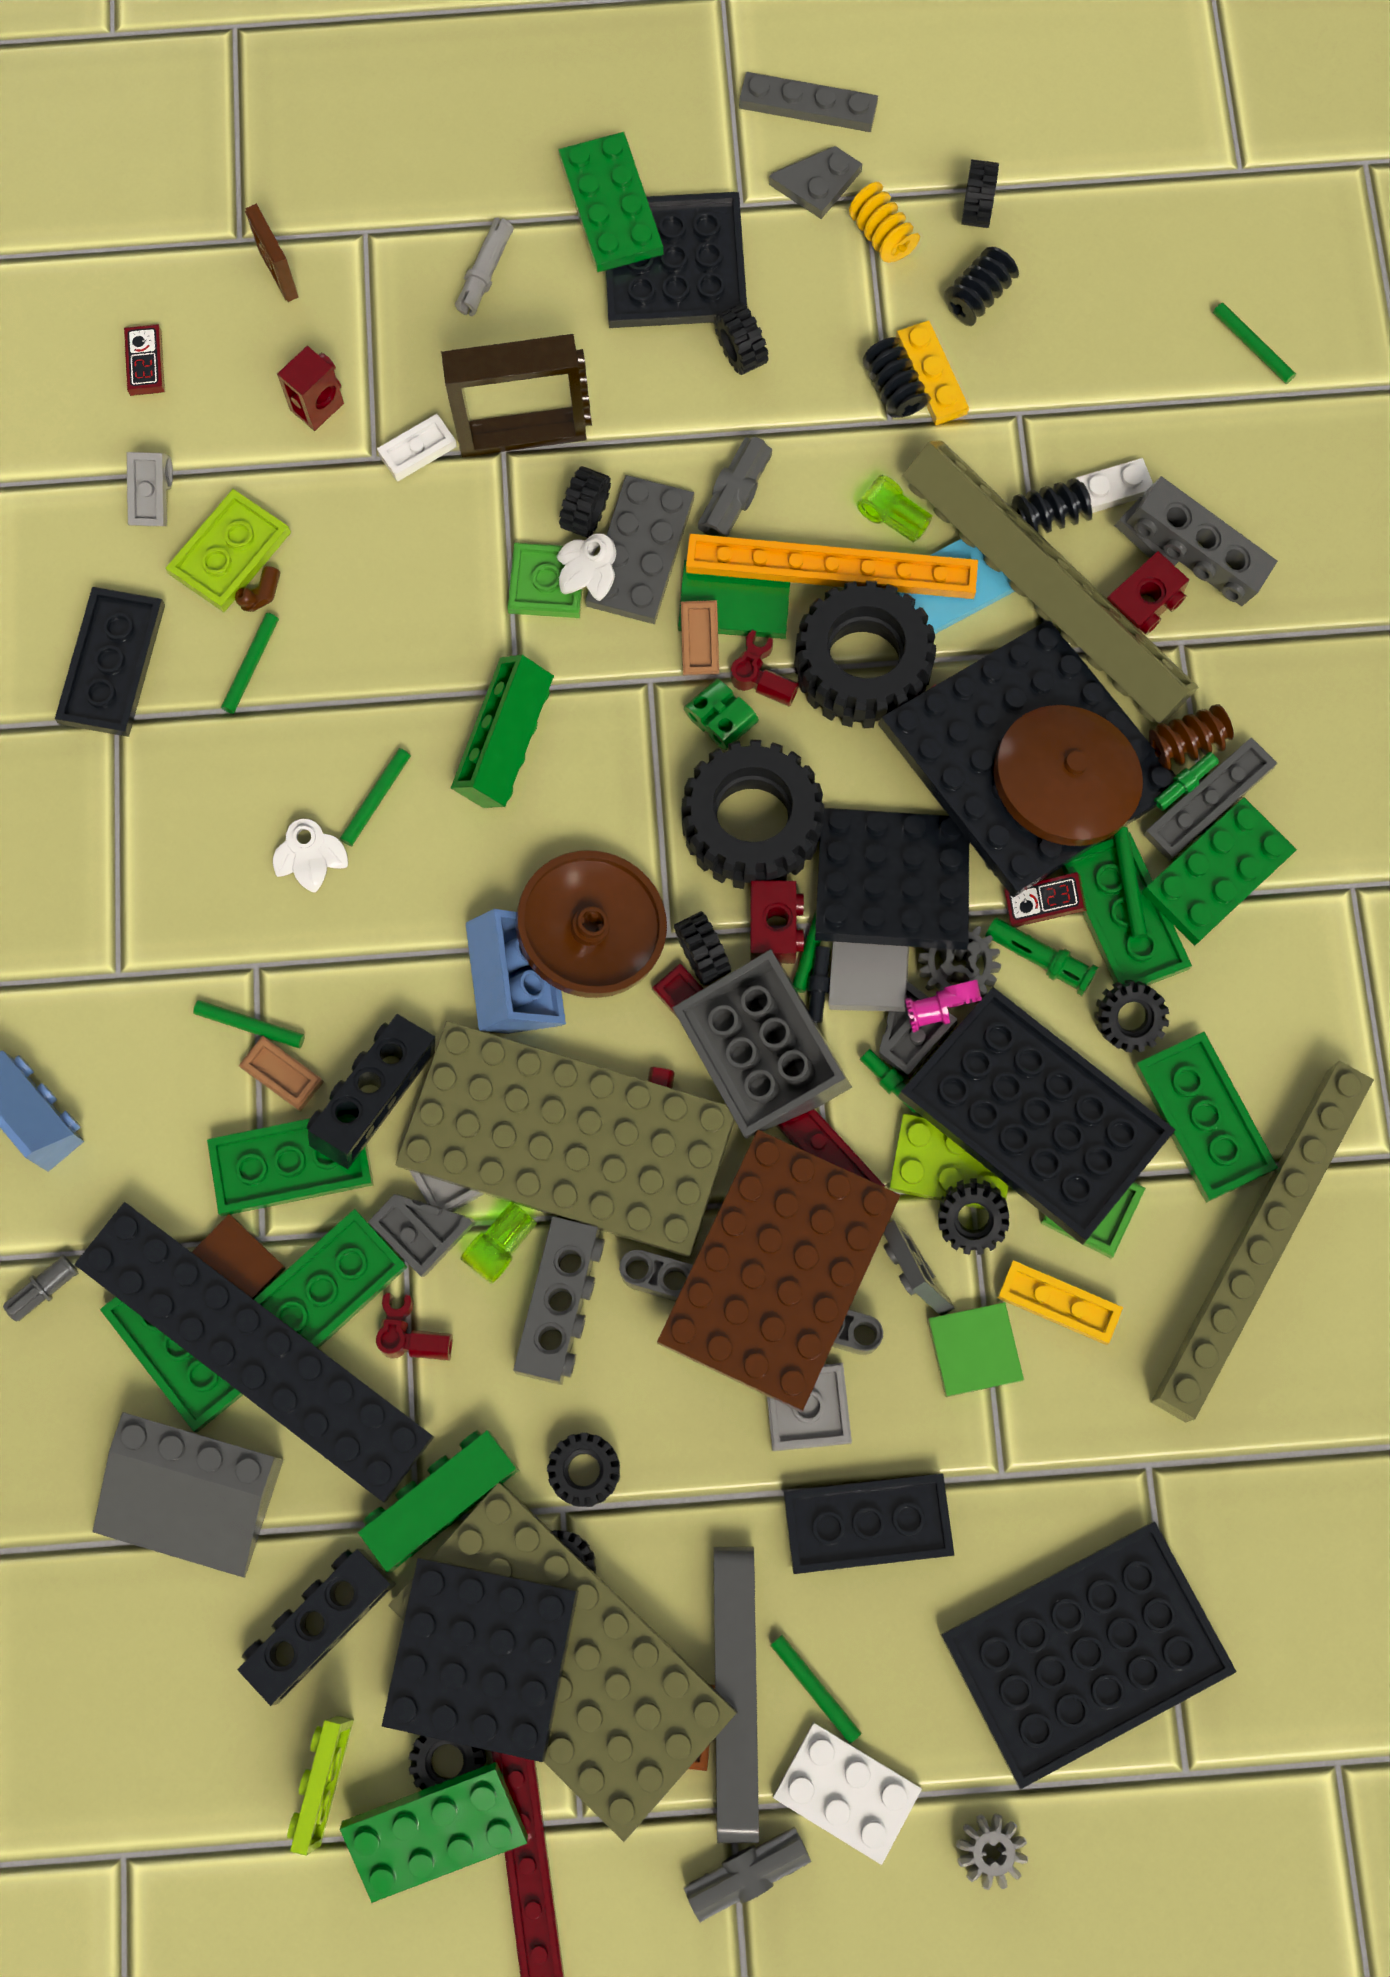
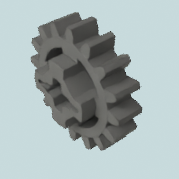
[918,926,1001,1004]

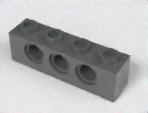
[1126,476,1278,607]
[513,1217,605,1385]

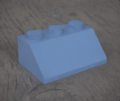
[466,909,566,1034]
[0,1051,84,1172]

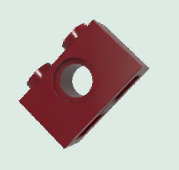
[277,345,344,431]
[1107,551,1190,635]
[750,881,804,964]

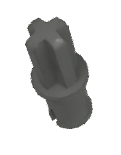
[3,1255,79,1322]

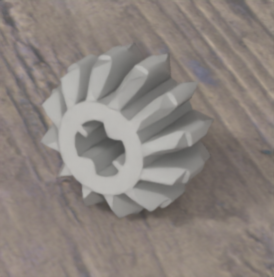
[956,1814,1028,1890]

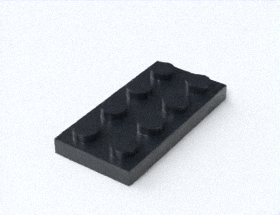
[55,587,165,737]
[783,1473,955,1574]

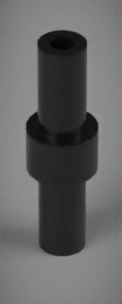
[807,946,830,1023]

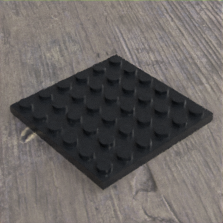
[878,621,1176,898]

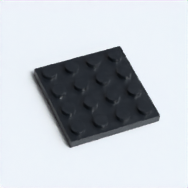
[606,192,747,328]
[815,808,970,950]
[381,1558,579,1762]

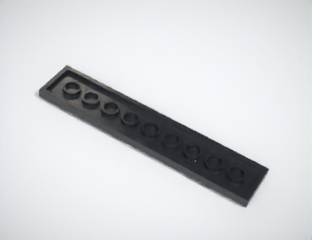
[74,1202,434,1503]

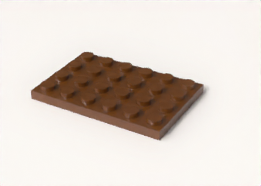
[657,1130,900,1412]

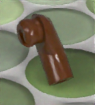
[235,566,281,612]

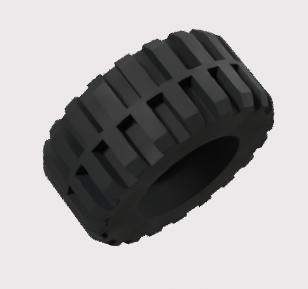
[794,580,936,728]
[681,740,824,889]

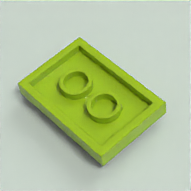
[166,489,291,612]
[889,1114,1008,1210]
[287,1716,354,1856]

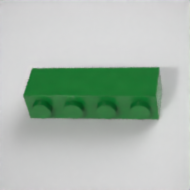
[451,655,554,808]
[358,1430,520,1572]

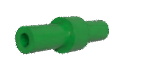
[1154,752,1219,811]
[859,1049,916,1113]

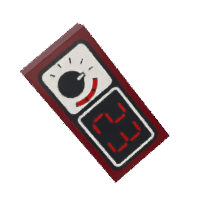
[124,324,165,396]
[1005,872,1087,927]

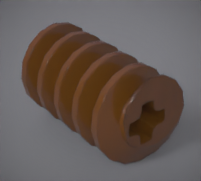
[1149,704,1234,770]

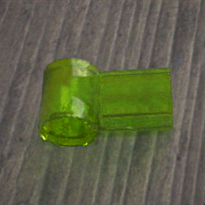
[856,475,933,543]
[461,1202,537,1284]

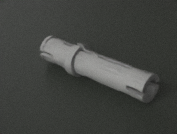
[455,218,514,316]

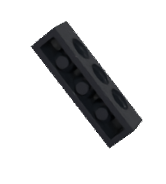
[307,1014,435,1169]
[237,1549,396,1706]

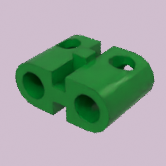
[684,679,759,750]

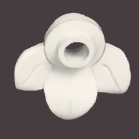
[557,533,616,601]
[273,819,348,892]

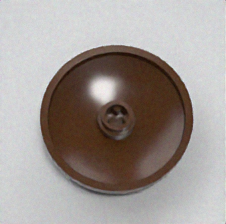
[994,705,1143,846]
[516,850,667,998]

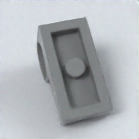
[127,452,173,526]

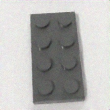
[585,475,694,624]

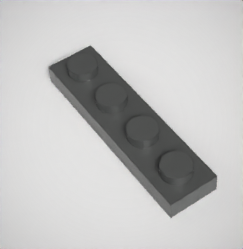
[739,72,878,132]
[1144,737,1277,861]

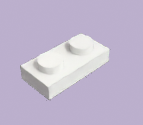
[377,414,457,482]
[1076,458,1153,513]

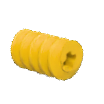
[849,182,920,263]

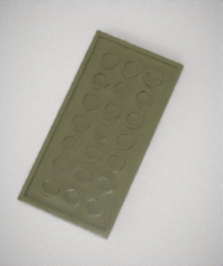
[395,1021,735,1258]
[388,1483,738,1842]

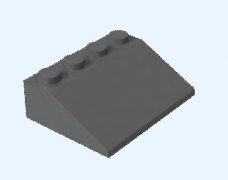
[672,949,852,1139]
[93,1412,283,1578]

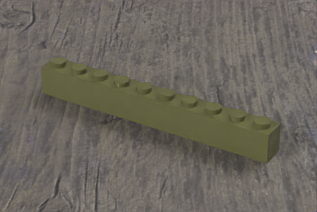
[902,441,1199,724]
[1151,1061,1374,1423]

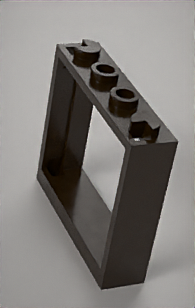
[441,334,592,457]

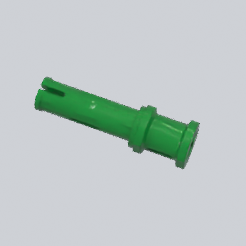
[985,917,1099,996]

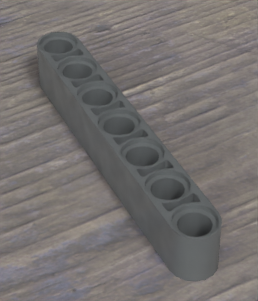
[619,1250,883,1355]
[714,1547,759,1843]

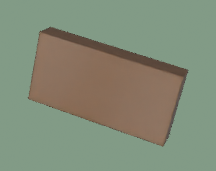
[681,600,720,676]
[239,1036,324,1112]

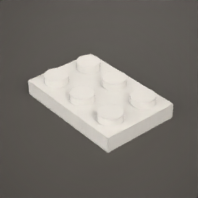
[773,1722,922,1865]

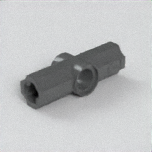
[698,436,772,537]
[683,1827,812,1922]

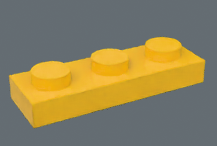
[896,320,969,426]
[997,1260,1123,1345]

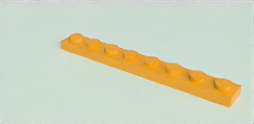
[686,534,978,599]

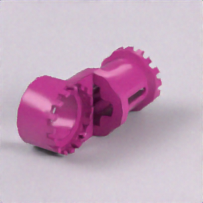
[905,980,982,1032]

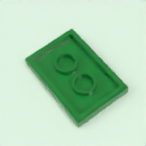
[678,560,790,639]

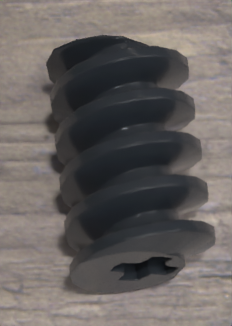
[944,247,1019,326]
[863,337,931,418]
[1011,478,1093,533]

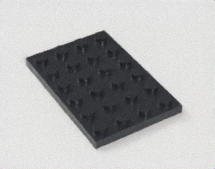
[898,987,1175,1245]
[940,1521,1237,1789]

